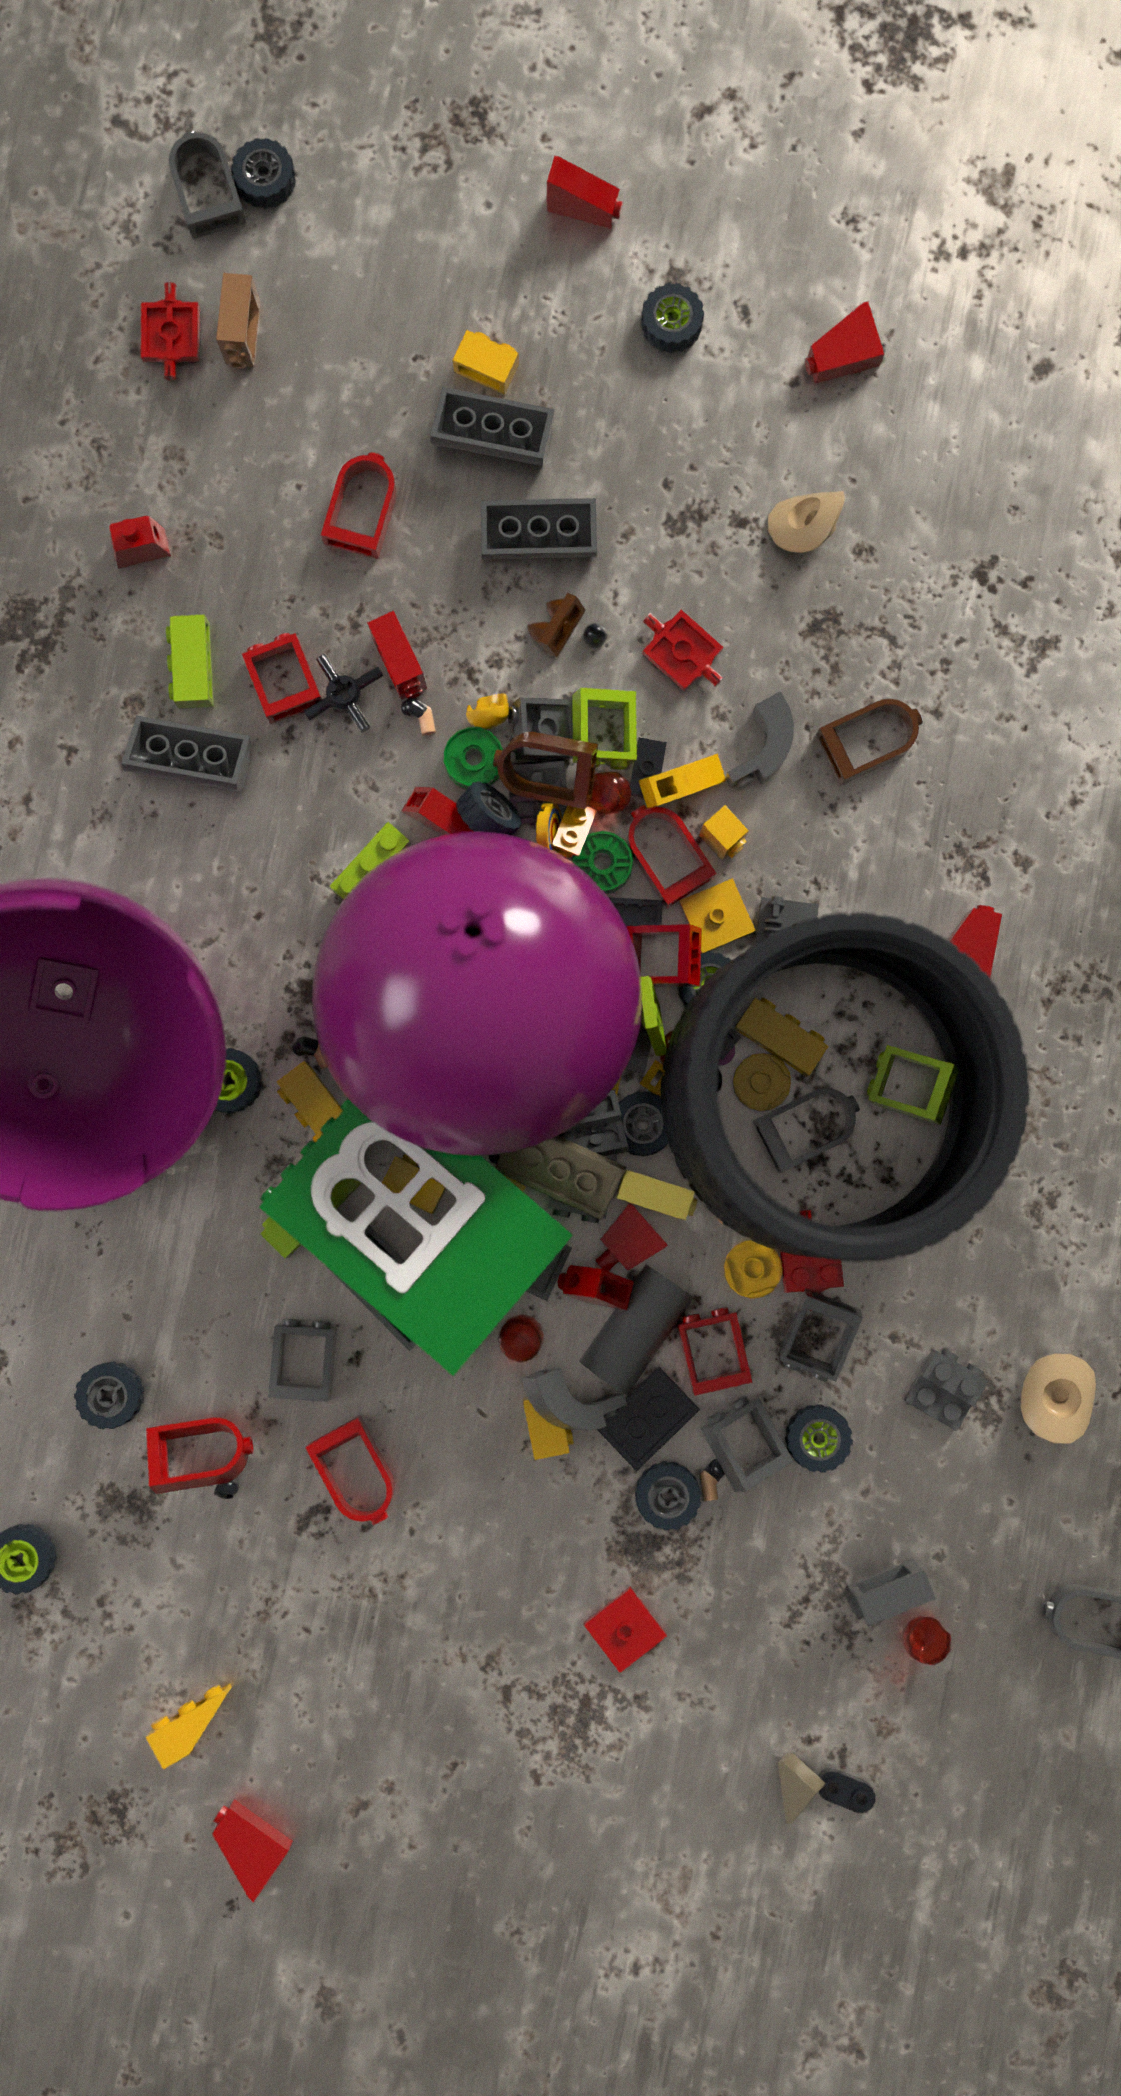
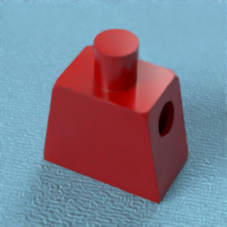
[109,516,171,569]
[595,1203,668,1271]
[558,1265,633,1310]

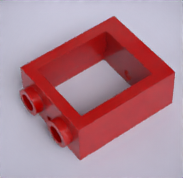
[367,610,427,700]
[242,633,322,724]
[626,924,702,987]
[677,1307,753,1396]

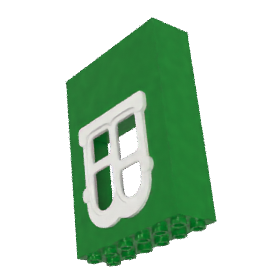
[259,1098,573,1376]

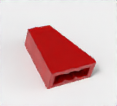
[547,156,623,229]
[805,301,885,384]
[401,787,474,835]
[948,905,1002,978]
[212,1799,293,1902]

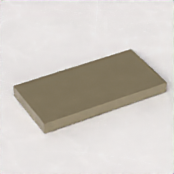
[495,1136,626,1220]

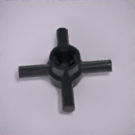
[304,654,383,733]

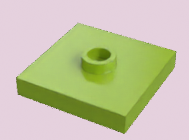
[641,976,667,1056]

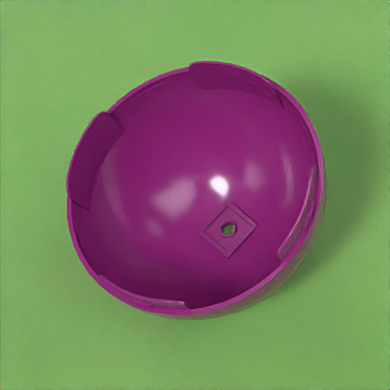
[312,832,642,1155]
[0,878,226,1211]

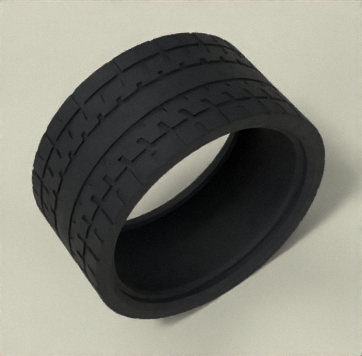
[661,912,1029,1262]

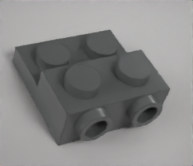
[508,697,573,761]
[904,1348,989,1431]

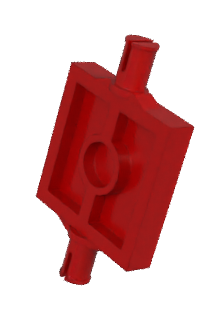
[141,282,200,381]
[642,609,724,692]
[780,1210,844,1311]

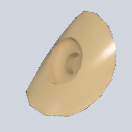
[768,491,845,553]
[1021,1353,1096,1443]

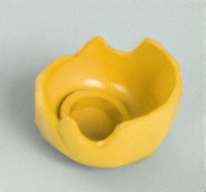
[466,693,509,729]

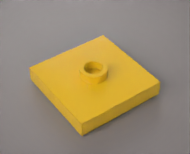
[679,878,756,954]

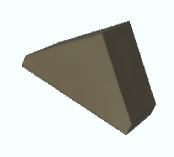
[778,1753,825,1824]

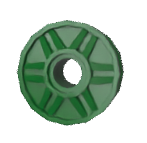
[444,727,503,790]
[572,831,633,894]

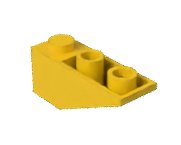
[638,753,726,808]
[145,1683,232,1769]

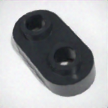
[818,1768,876,1813]

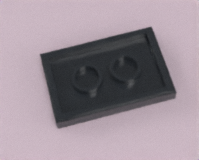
[597,1366,700,1472]

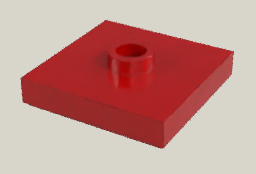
[583,1586,667,1673]

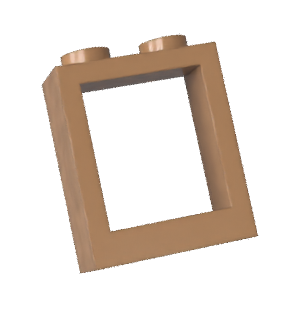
[216,273,261,369]

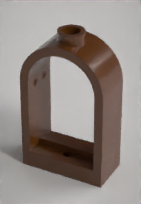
[816,699,923,786]
[493,732,599,809]

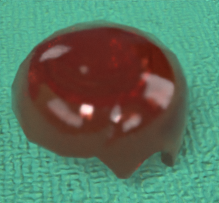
[587,771,631,815]
[498,1314,544,1363]
[903,1615,951,1665]

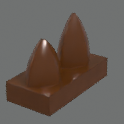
[527,592,586,658]

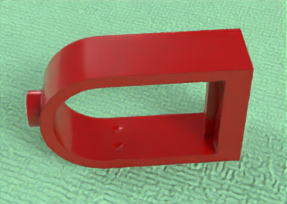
[321,452,397,560]
[627,805,717,909]
[305,1415,395,1525]
[146,1417,254,1494]

